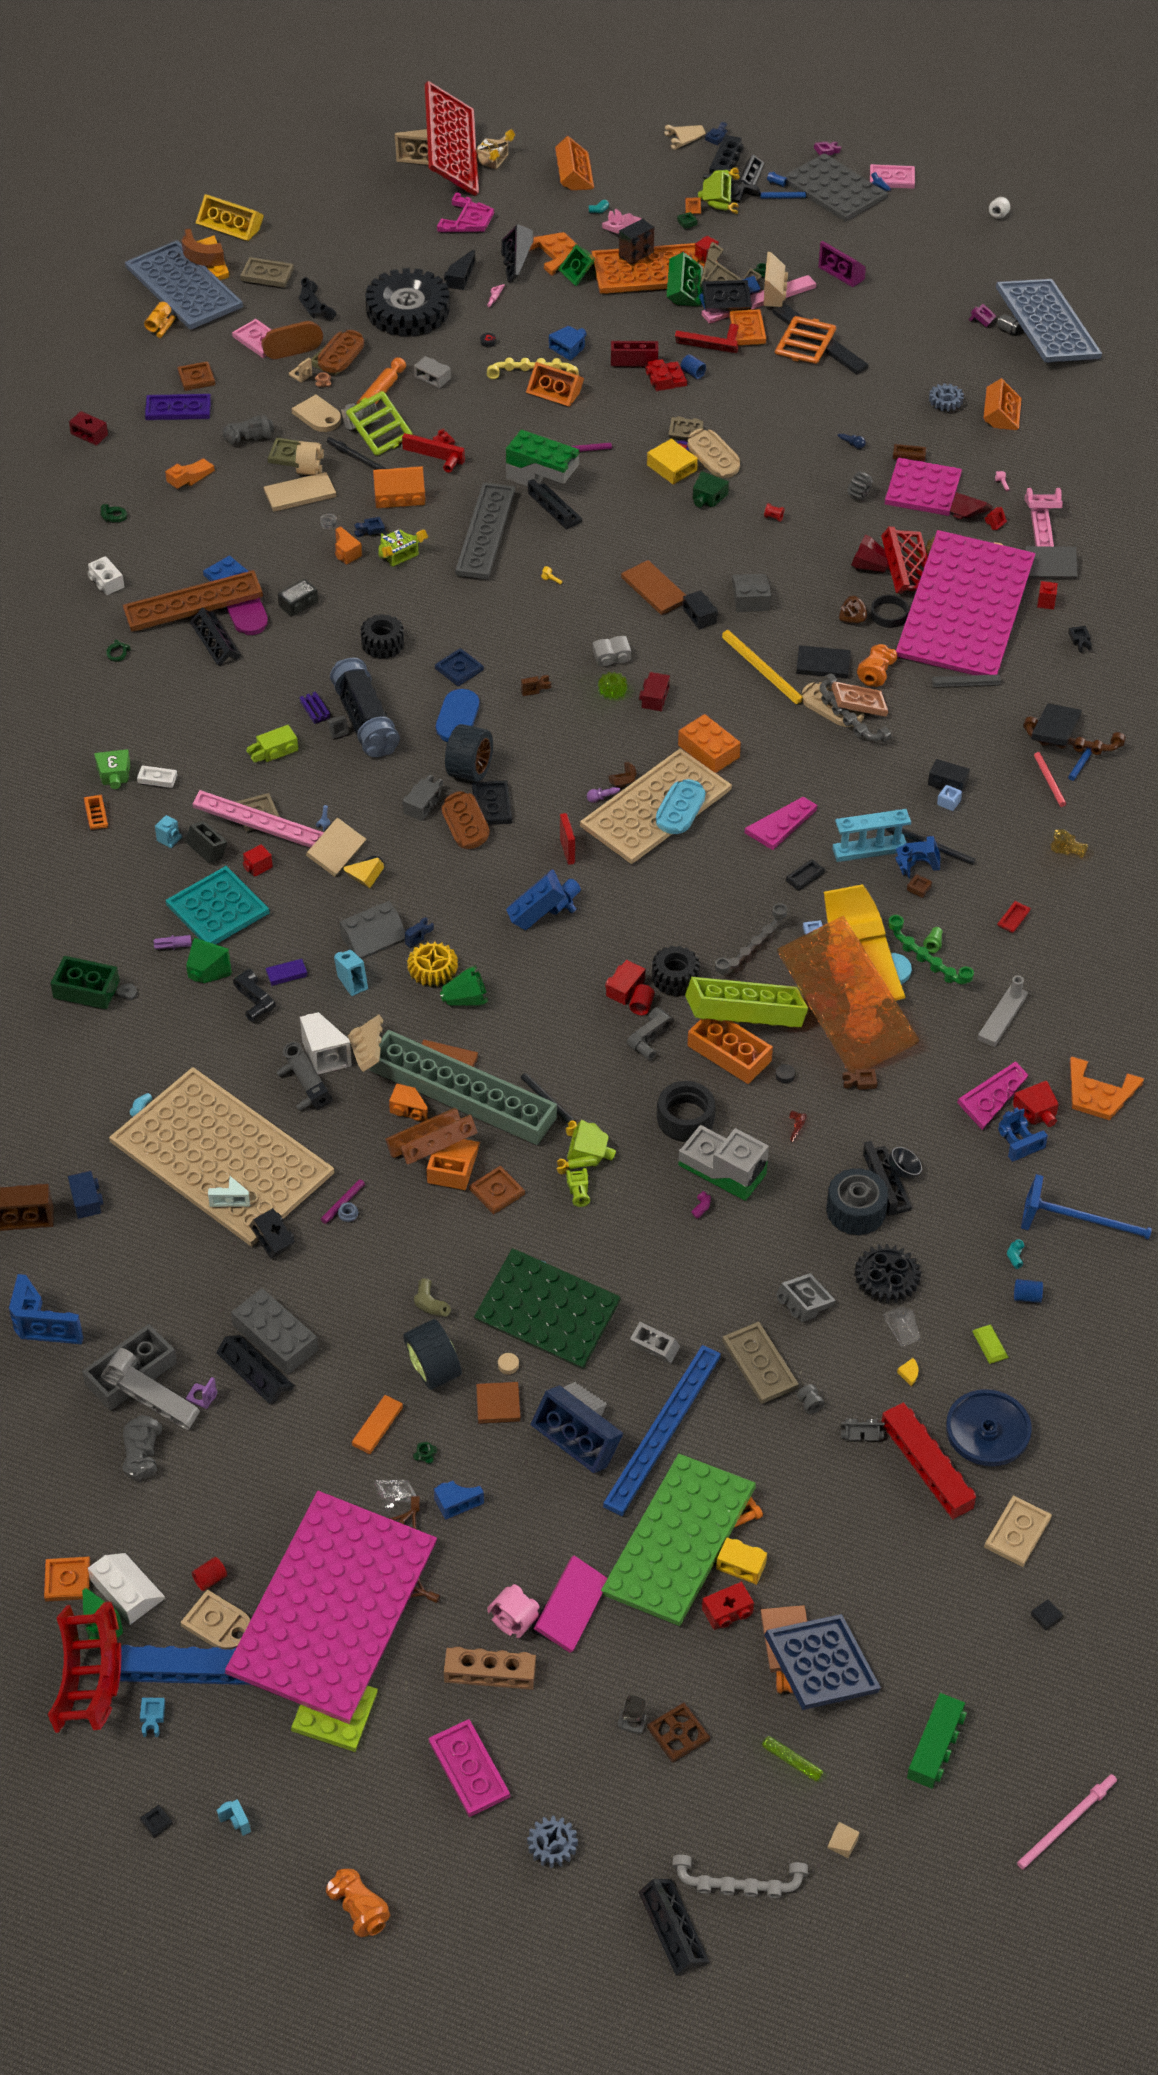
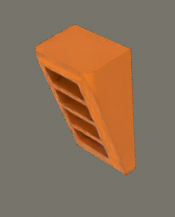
[84,795,108,830]

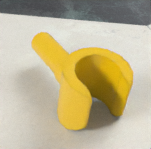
[541,566,563,585]

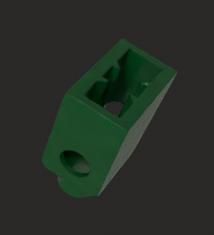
[692,471,729,507]

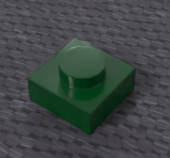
[677,212,698,229]

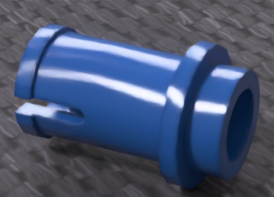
[767,172,787,187]

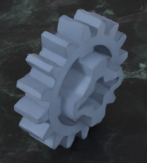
[929,383,964,411]
[527,1816,578,1868]

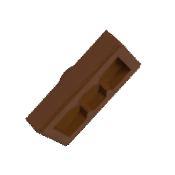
[892,444,926,462]

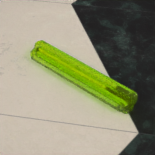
[762,1736,823,1781]

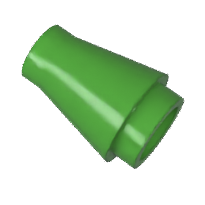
[923,927,943,953]

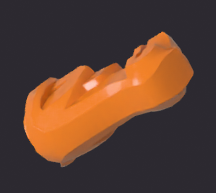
[857,644,897,687]
[326,1869,390,1938]

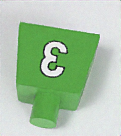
[94,749,130,789]

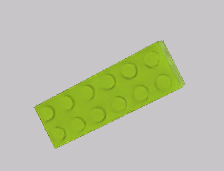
[685,977,808,1027]

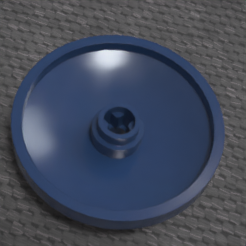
[946,1389,1032,1466]

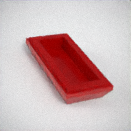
[997,901,1031,933]

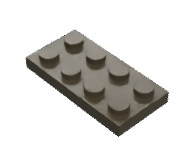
[722,1322,799,1404]

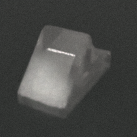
[374,1480,416,1513]

